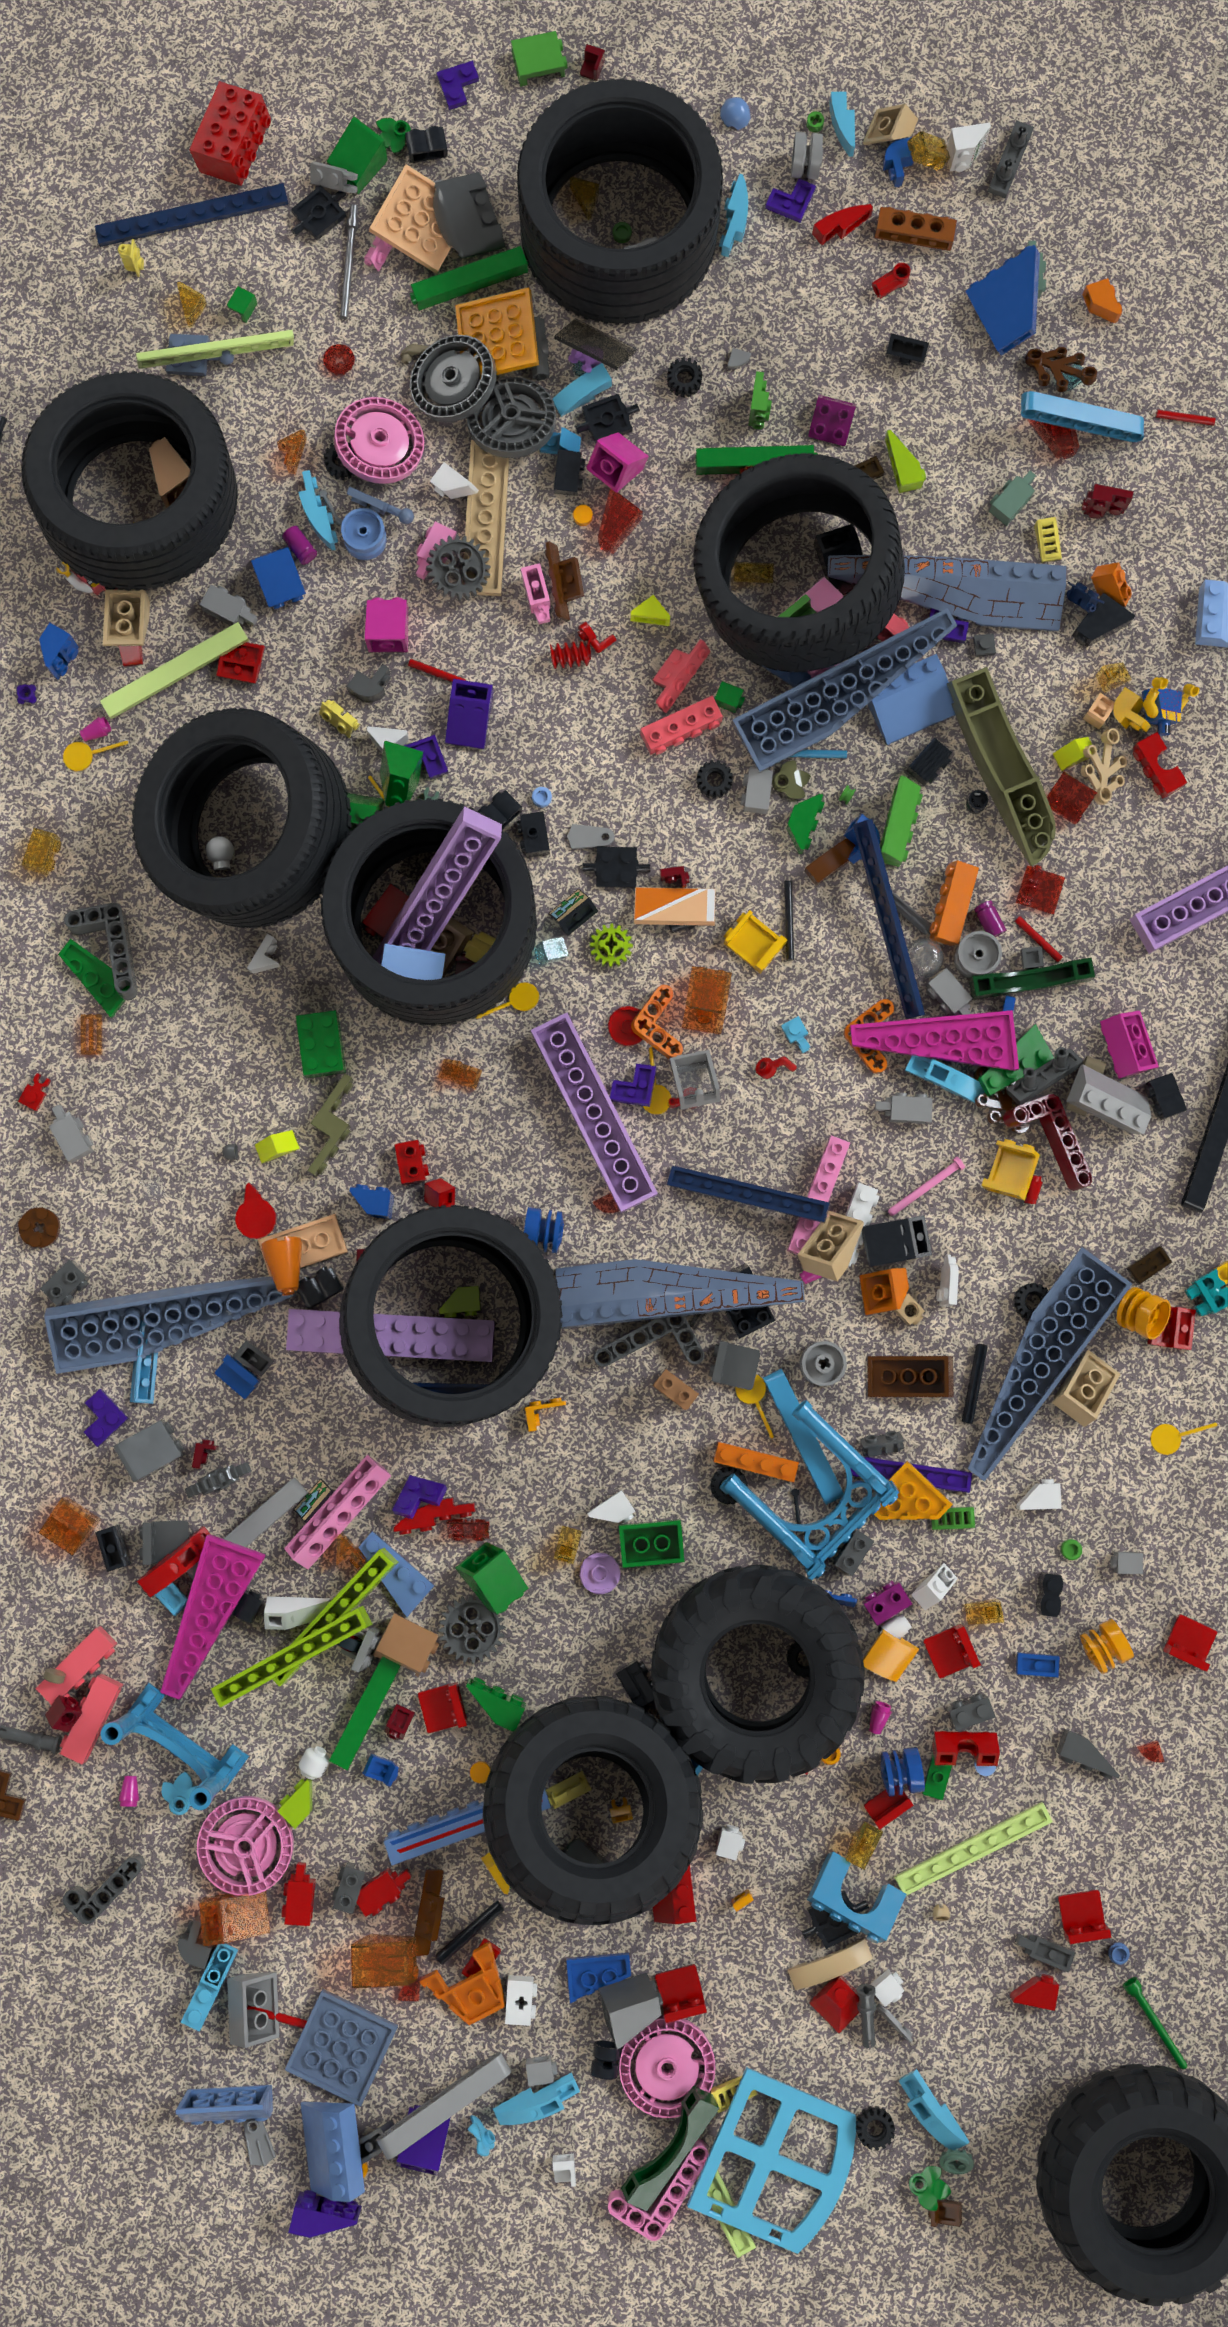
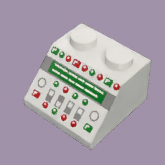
[946,122,991,172]

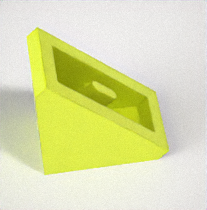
[630,595,670,626]
[1053,737,1092,771]
[255,1130,300,1164]

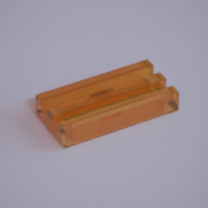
[81,1014,103,1055]

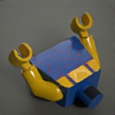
[1142,677,1200,736]

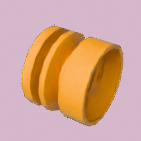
[1116,1287,1171,1340]
[1080,1618,1134,1674]

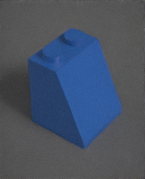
[251,546,306,609]

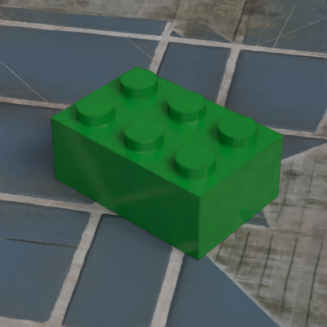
[296,1010,346,1079]
[619,1519,685,1568]

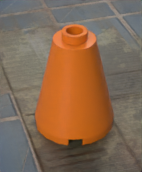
[261,1236,302,1296]

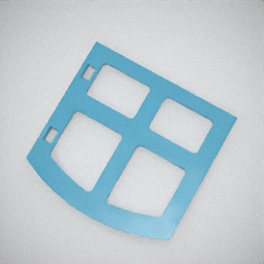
[687,2067,856,2254]

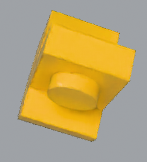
[1113,687,1151,733]

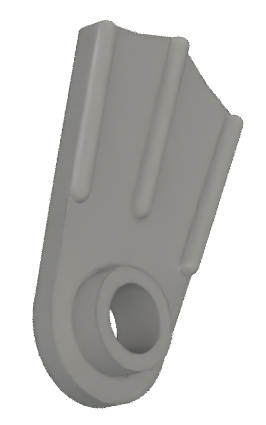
[567,824,615,849]
[876,2003,913,2043]
[244,2119,276,2166]

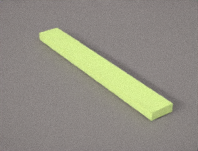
[136,330,294,369]
[100,622,249,719]
[894,1802,1053,1896]

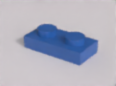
[1016,1652,1060,1678]

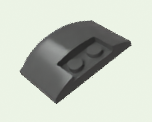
[433,172,505,259]

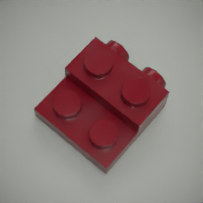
[1081,484,1134,519]

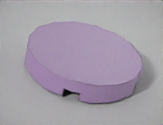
[579,1552,621,1594]

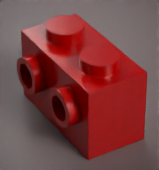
[394,1140,430,1186]

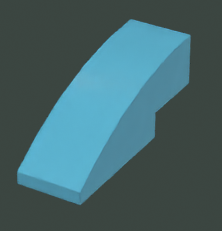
[829,92,855,157]
[552,363,612,417]

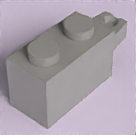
[199,585,258,626]
[740,765,773,814]
[926,968,973,1016]
[874,1093,933,1124]
[49,1105,94,1163]

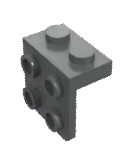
[709,1341,760,1390]
[139,1520,189,1565]

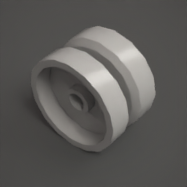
[791,131,823,180]
[953,931,1002,979]
[799,1341,847,1386]

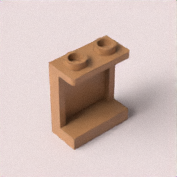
[652,1369,699,1410]
[374,1613,440,1677]

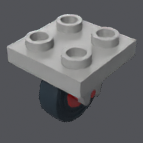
[336,1627,382,1673]

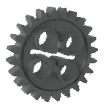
[426,535,491,601]
[185,1462,252,1498]
[438,1595,506,1664]

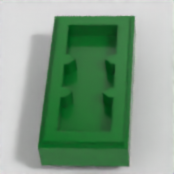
[922,1753,952,1800]

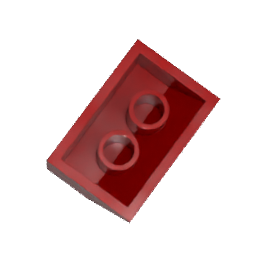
[652,1865,697,1924]

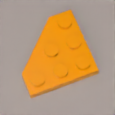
[874,1461,953,1520]

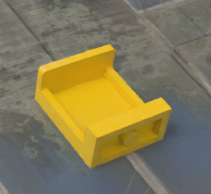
[723,910,787,974]
[981,1139,1040,1201]

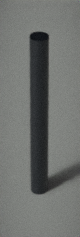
[784,881,794,961]

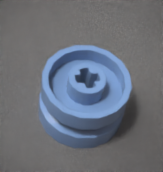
[341,508,387,560]

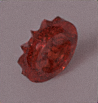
[323,344,355,376]

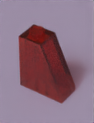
[1028,419,1080,459]
[598,489,643,554]

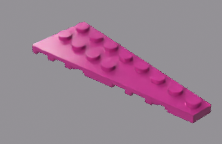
[850,1010,1019,1071]
[160,1534,266,1700]

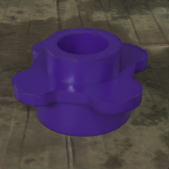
[16,684,37,704]

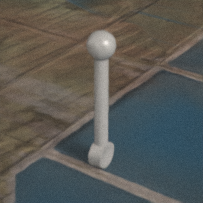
[319,490,343,526]

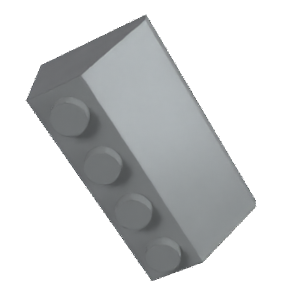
[1066,1064,1151,1134]

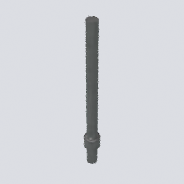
[340,204,359,319]

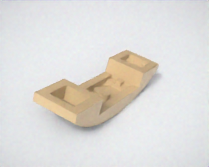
[787,1938,873,1990]

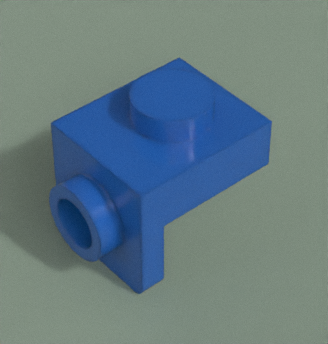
[363,1754,399,1787]

